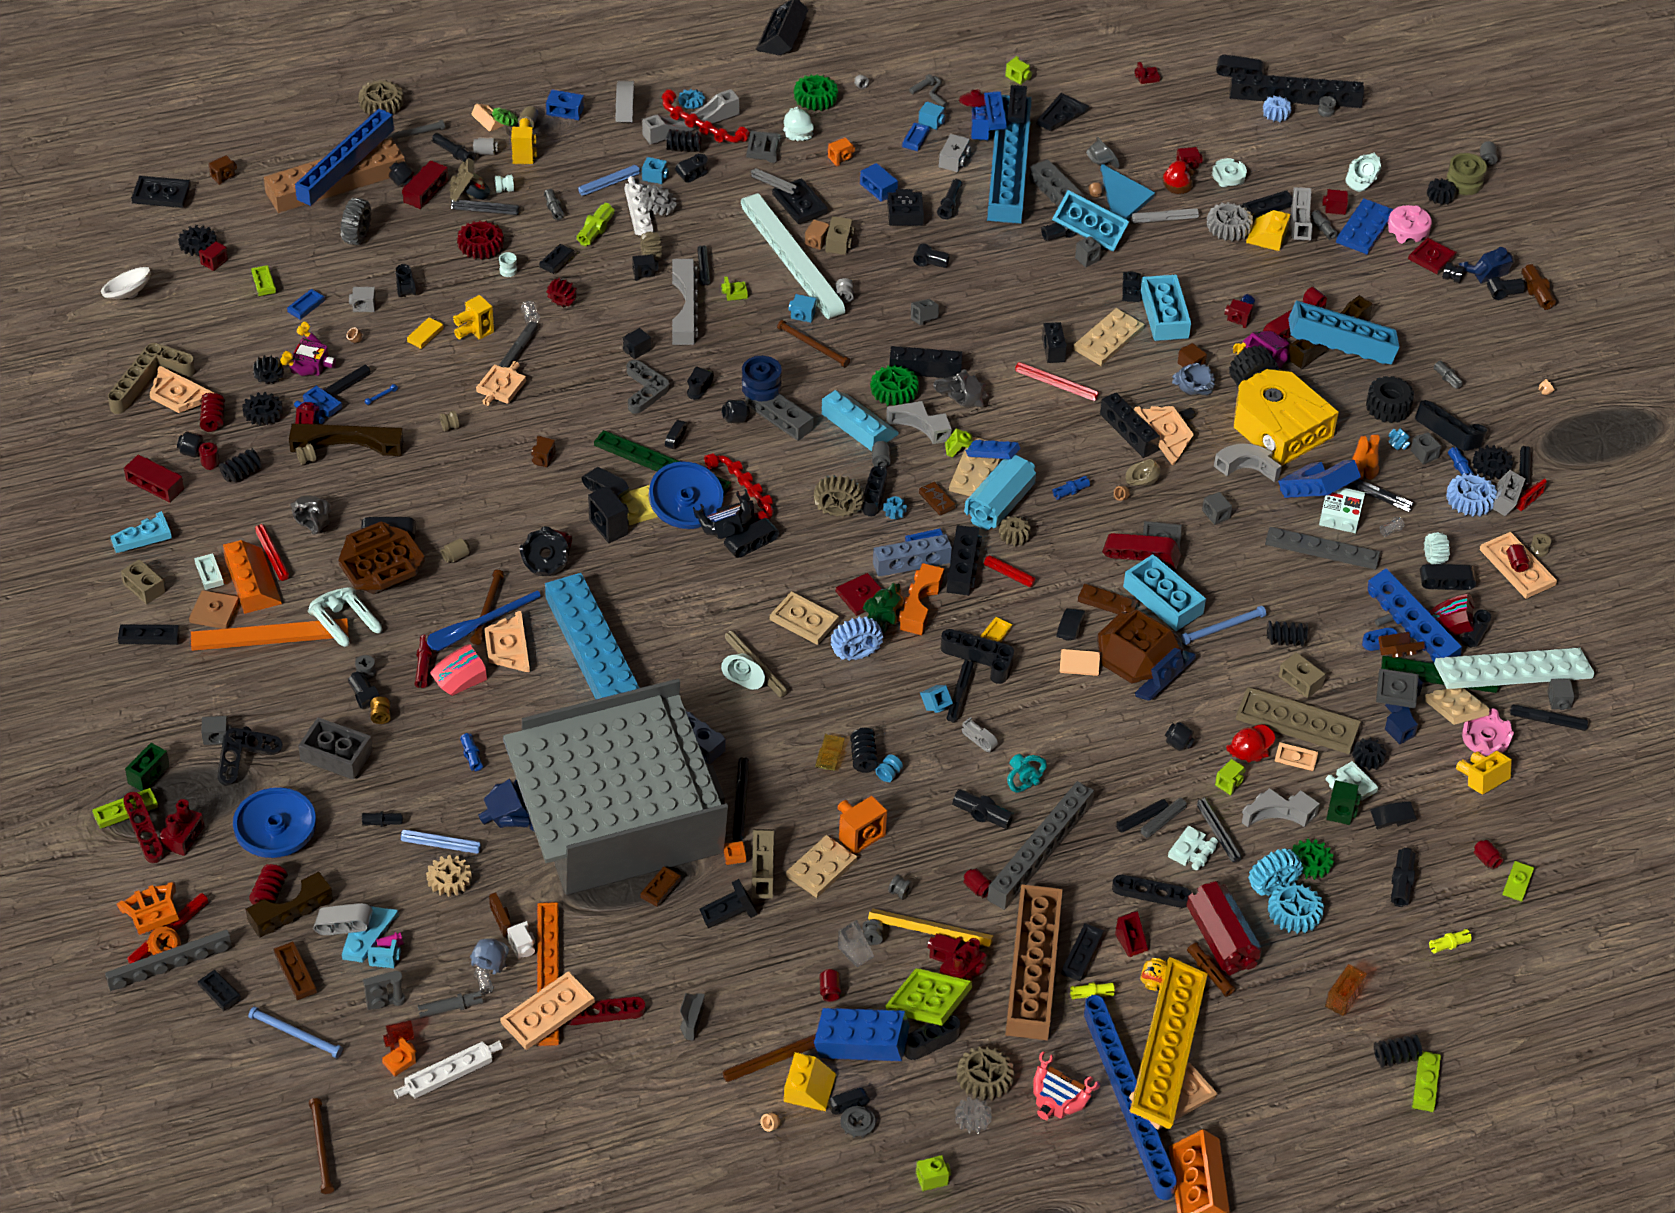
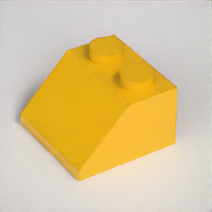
[1246,210,1290,251]
[784,1053,836,1111]

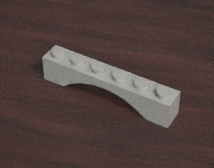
[642,89,739,145]
[672,259,697,345]

